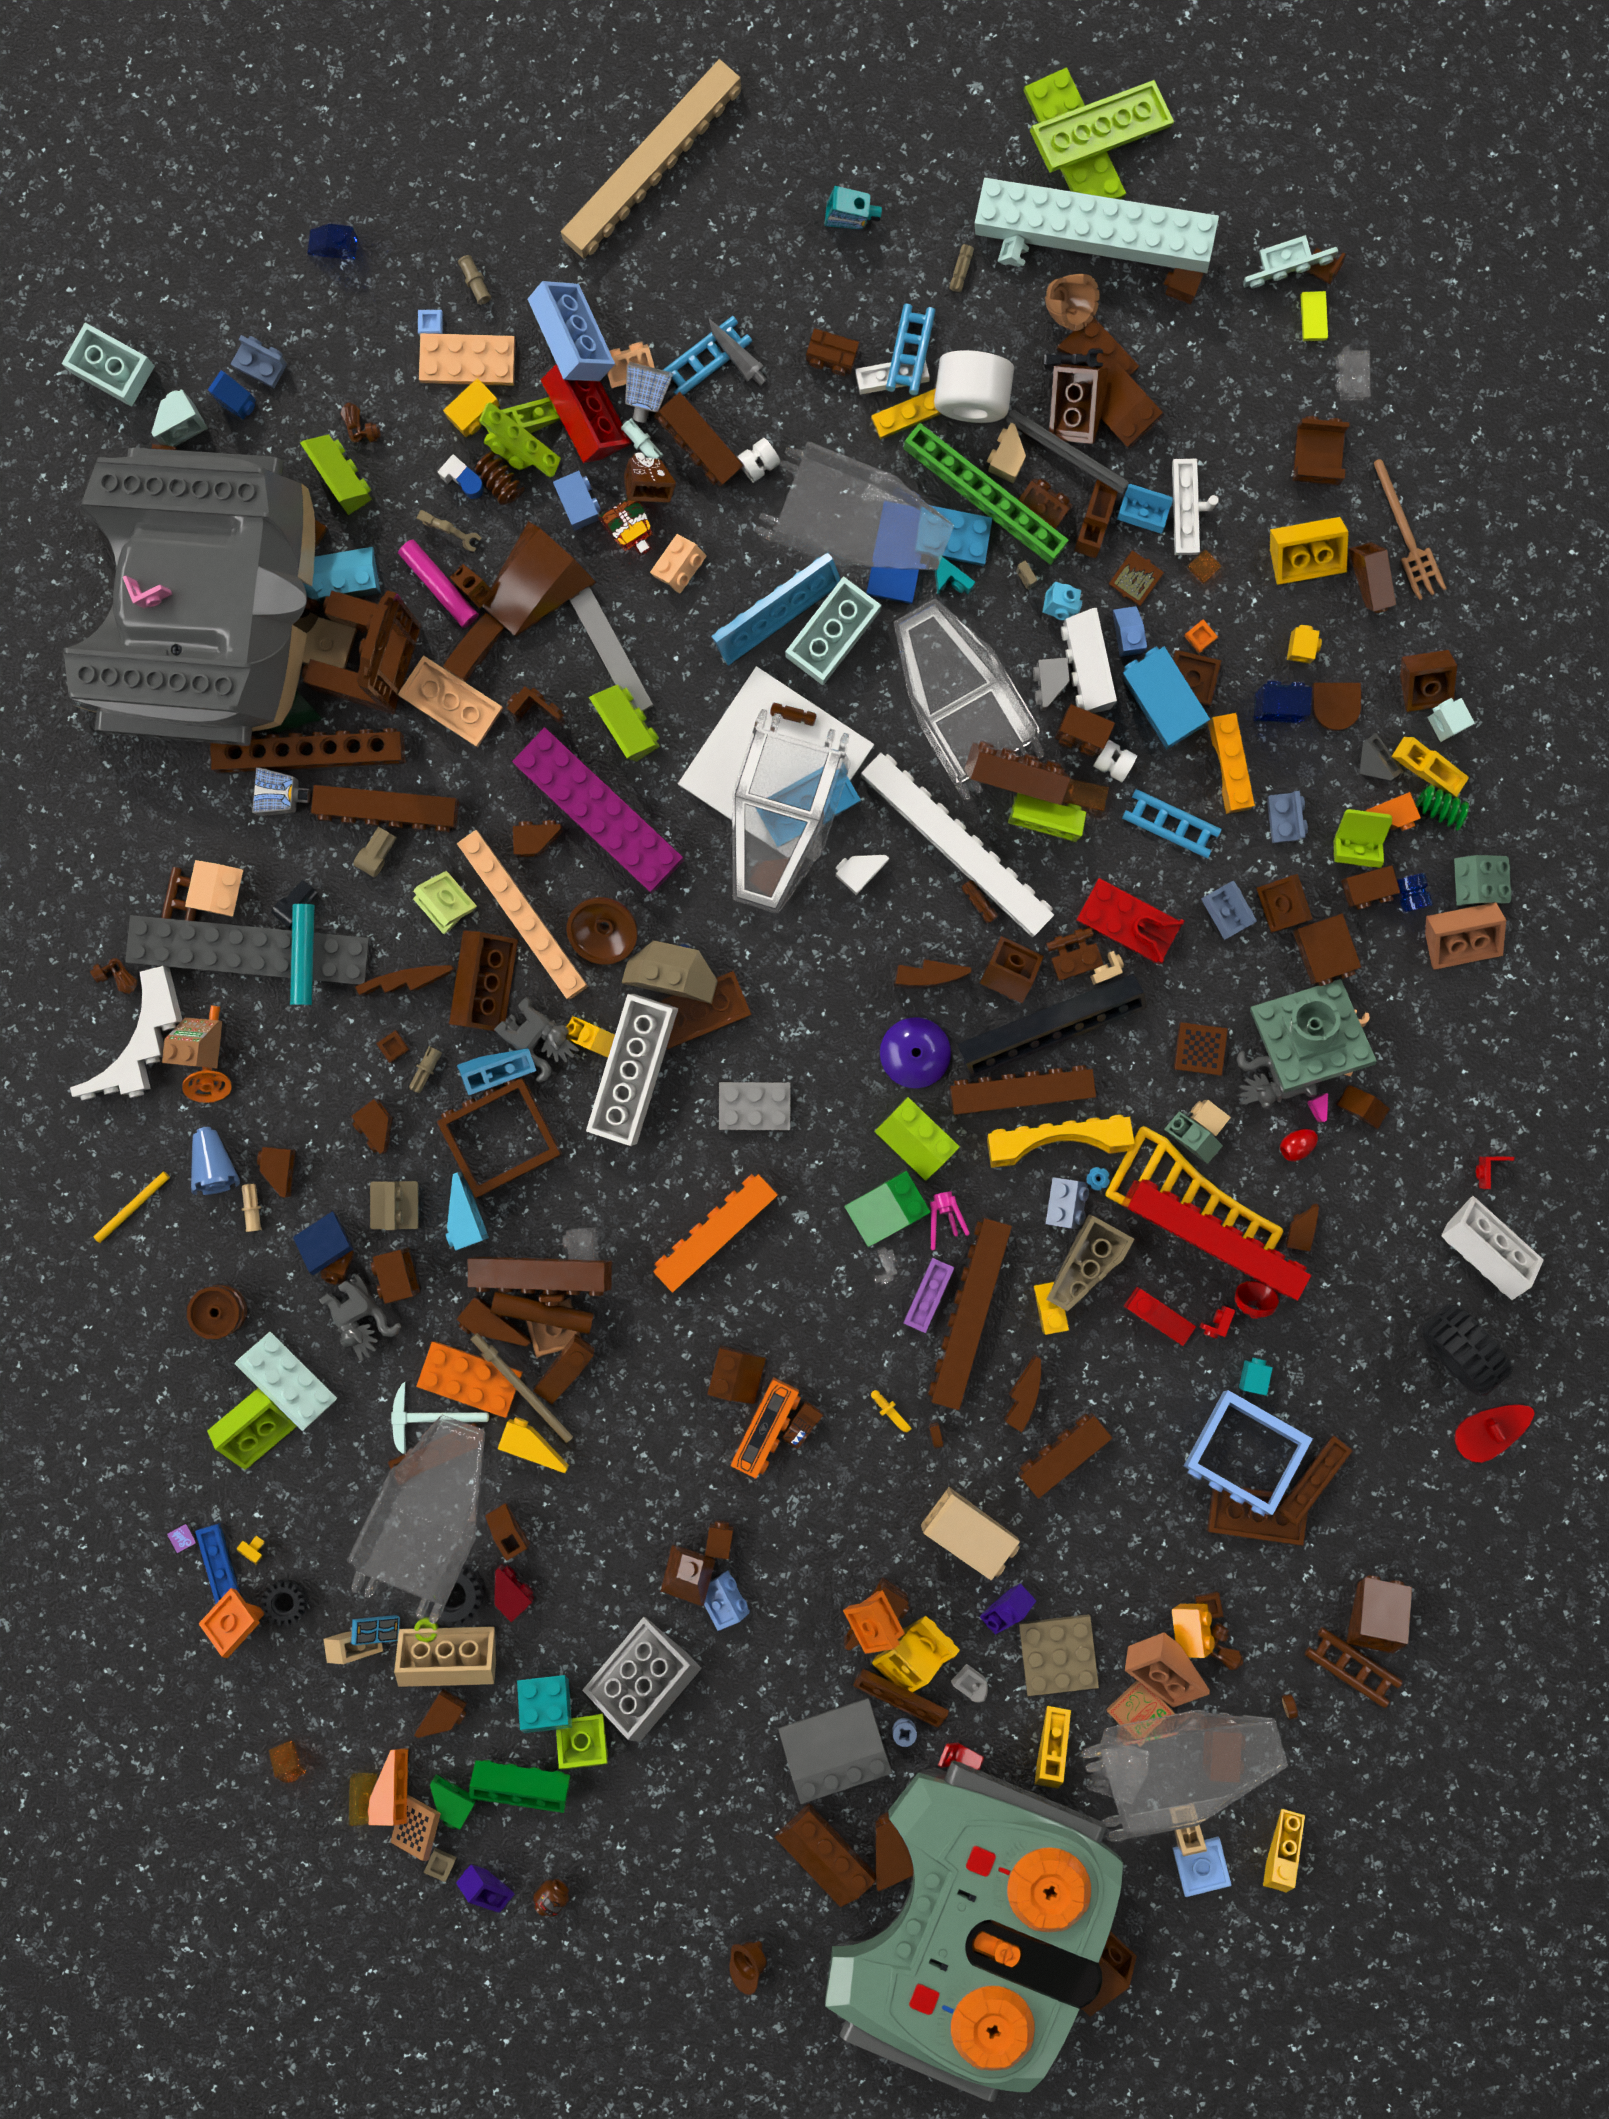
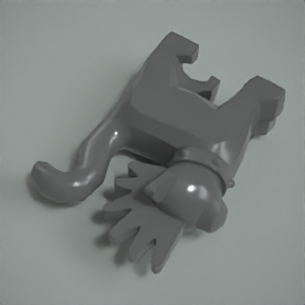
[494,997,579,1083]
[1236,1051,1317,1109]
[319,1274,401,1361]

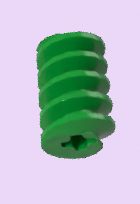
[1415,785,1469,831]

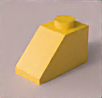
[1034,1282,1069,1335]

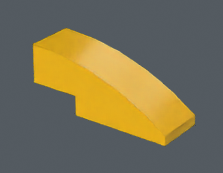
[1391,737,1469,797]

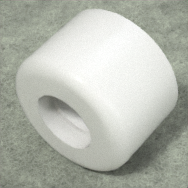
[934,351,1014,423]

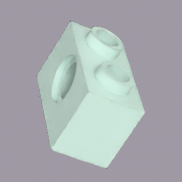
[1427,698,1475,742]

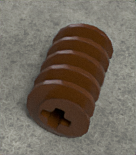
[475,451,525,505]

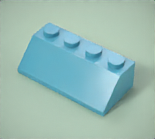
[304,547,381,606]

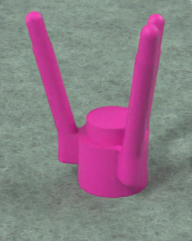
[930,1192,970,1250]

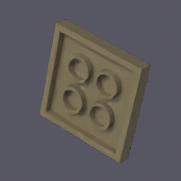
[1019,1614,1099,1696]

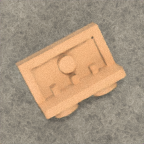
[650,534,706,593]

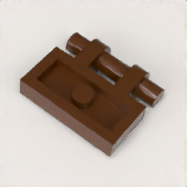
[1046,928,1104,981]

